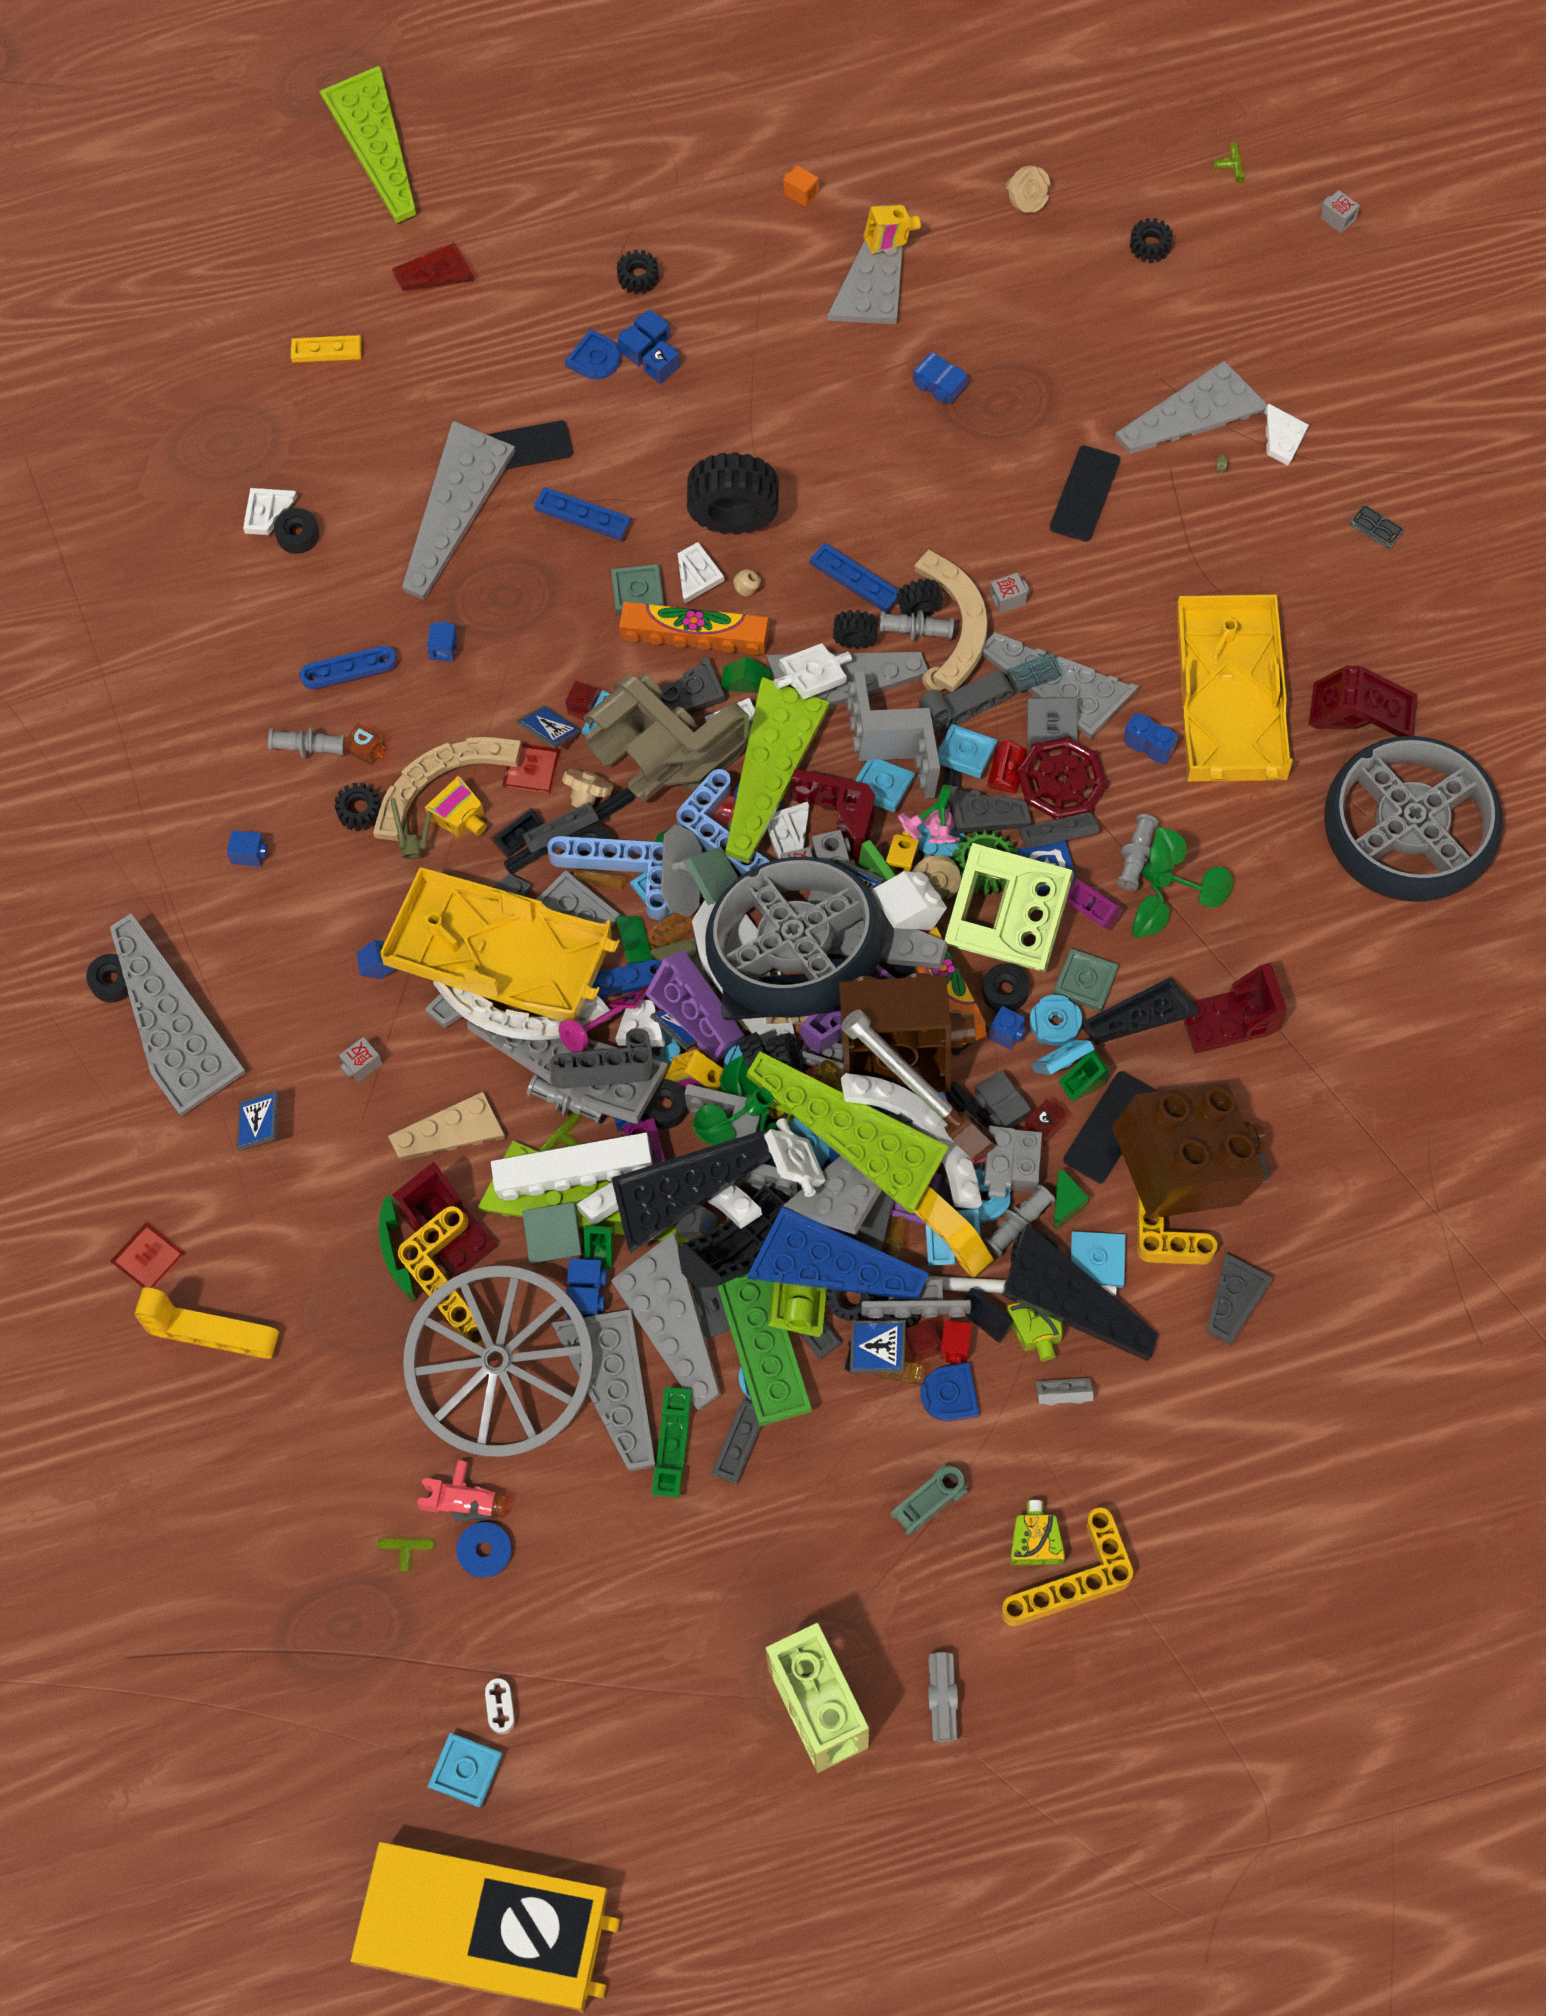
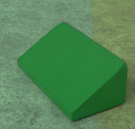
[615,917,653,965]

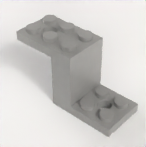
[846,671,940,799]
[684,1084,800,1200]

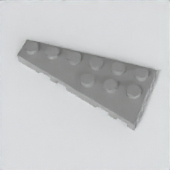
[828,205,903,324]
[1115,361,1267,454]
[981,633,1139,739]
[766,652,928,708]
[808,890,948,969]
[783,1112,918,1235]
[611,1232,722,1411]
[552,1309,656,1472]

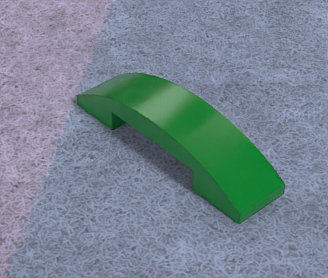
[379,1195,416,1302]
[651,1387,692,1498]

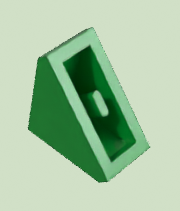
[721,656,772,693]
[1058,1049,1109,1102]
[1053,1170,1089,1229]
[584,1225,615,1269]

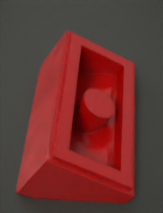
[987,739,1027,793]

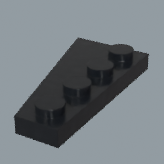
[1082,977,1198,1045]

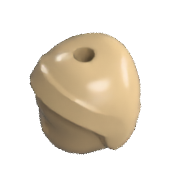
[733,569,761,596]

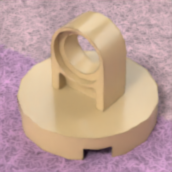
[1006,165,1050,213]
[912,855,961,899]

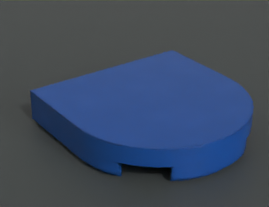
[564,329,620,380]
[920,1363,979,1422]

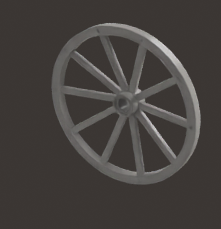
[403,1266,593,1457]

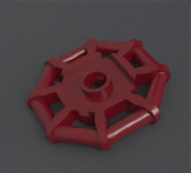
[1015,735,1109,820]

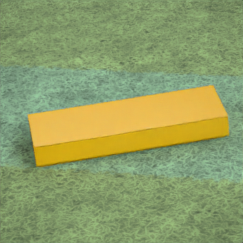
[291,335,362,362]

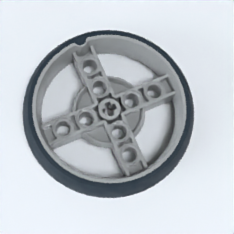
[1324,736,1503,902]
[705,857,884,1018]

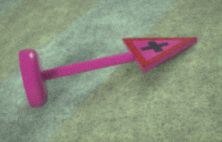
[558,986,649,1052]

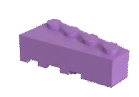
[645,949,744,1062]
[799,964,895,1054]

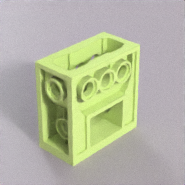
[944,843,1074,973]
[766,1623,869,1773]

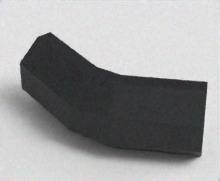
[678,1185,785,1288]

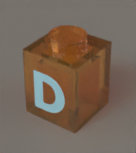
[344,722,386,766]

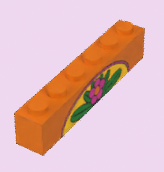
[619,602,769,655]
[915,925,986,1045]

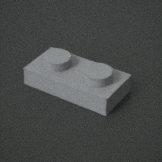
[1036,1378,1093,1406]

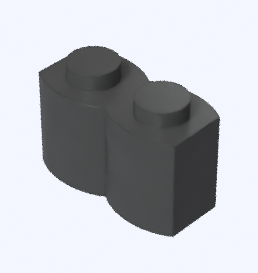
[973,1070,1031,1128]

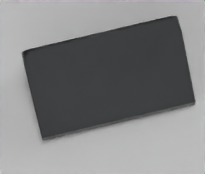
[490,808,544,858]
[964,1288,1013,1343]

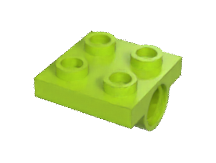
[768,1282,826,1337]

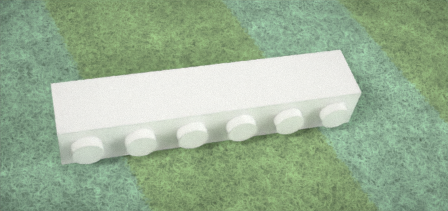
[491,1133,654,1201]

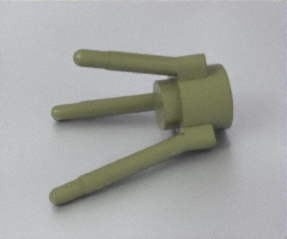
[390,798,432,859]

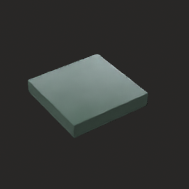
[611,564,664,615]
[684,847,738,905]
[1053,948,1119,1012]
[522,1202,583,1264]

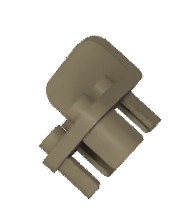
[584,673,749,802]

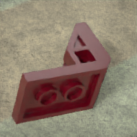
[1309,665,1417,737]
[792,769,875,861]
[1183,962,1287,1054]
[392,1161,497,1277]

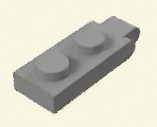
[983,1126,1016,1198]

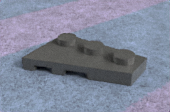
[949,785,1032,833]

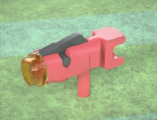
[417,1460,508,1522]

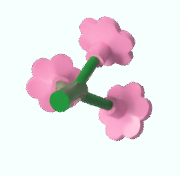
[898,785,960,844]

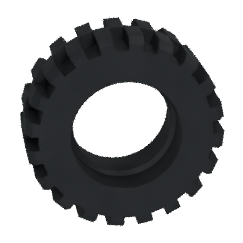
[687,452,779,534]

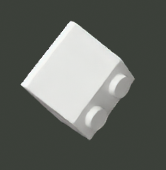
[871,871,947,930]

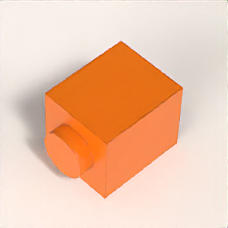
[783,165,819,207]

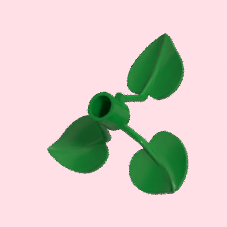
[1132,827,1234,938]
[693,1055,779,1164]

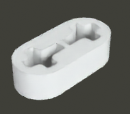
[485,1679,515,1734]

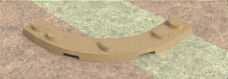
[914,550,987,692]
[373,737,522,841]

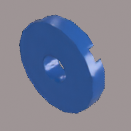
[456,1522,512,1578]

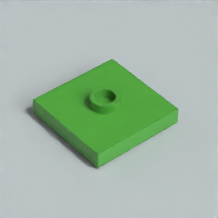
[858,840,896,883]

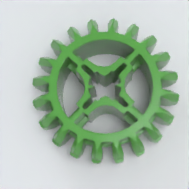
[952,829,1018,896]

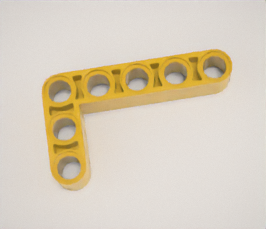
[914,1185,994,1278]
[1137,1192,1217,1265]
[398,1206,492,1348]
[134,1287,279,1359]
[1001,1508,1133,1626]

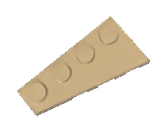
[388,1092,505,1161]

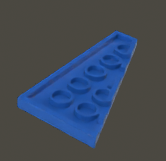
[747,1207,929,1300]

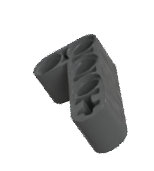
[919,670,1015,735]
[550,1028,652,1089]

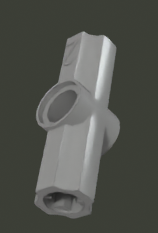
[928,1652,958,1743]

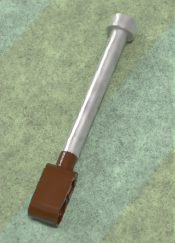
[841,1009,997,1162]

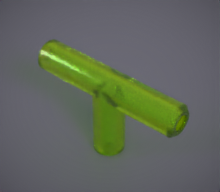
[1214,142,1244,183]
[539,1112,581,1152]
[378,1538,434,1572]

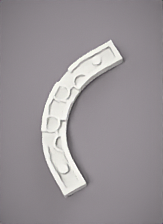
[433,981,611,1040]
[841,1073,982,1209]
[577,1182,762,1229]

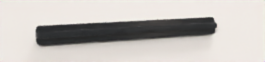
[504,788,634,874]

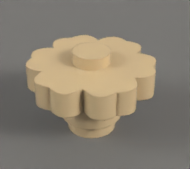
[562,769,613,808]

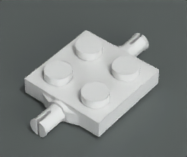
[774,643,852,699]
[764,1118,825,1197]

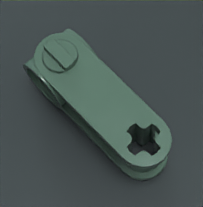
[890,1464,969,1537]

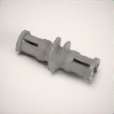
[878,610,954,641]
[268,727,345,758]
[1117,814,1158,891]
[526,1074,604,1125]
[983,1184,1056,1257]

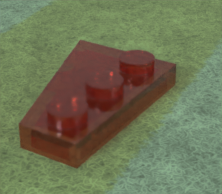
[392,242,474,291]

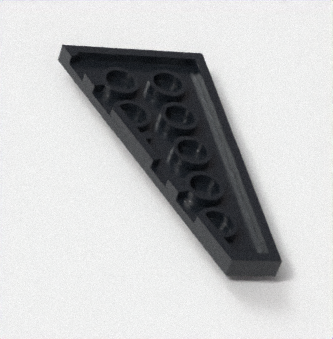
[611,1130,771,1253]
[1001,1223,1158,1361]

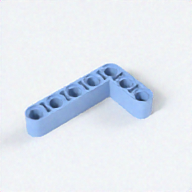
[677,769,770,876]
[547,836,669,920]

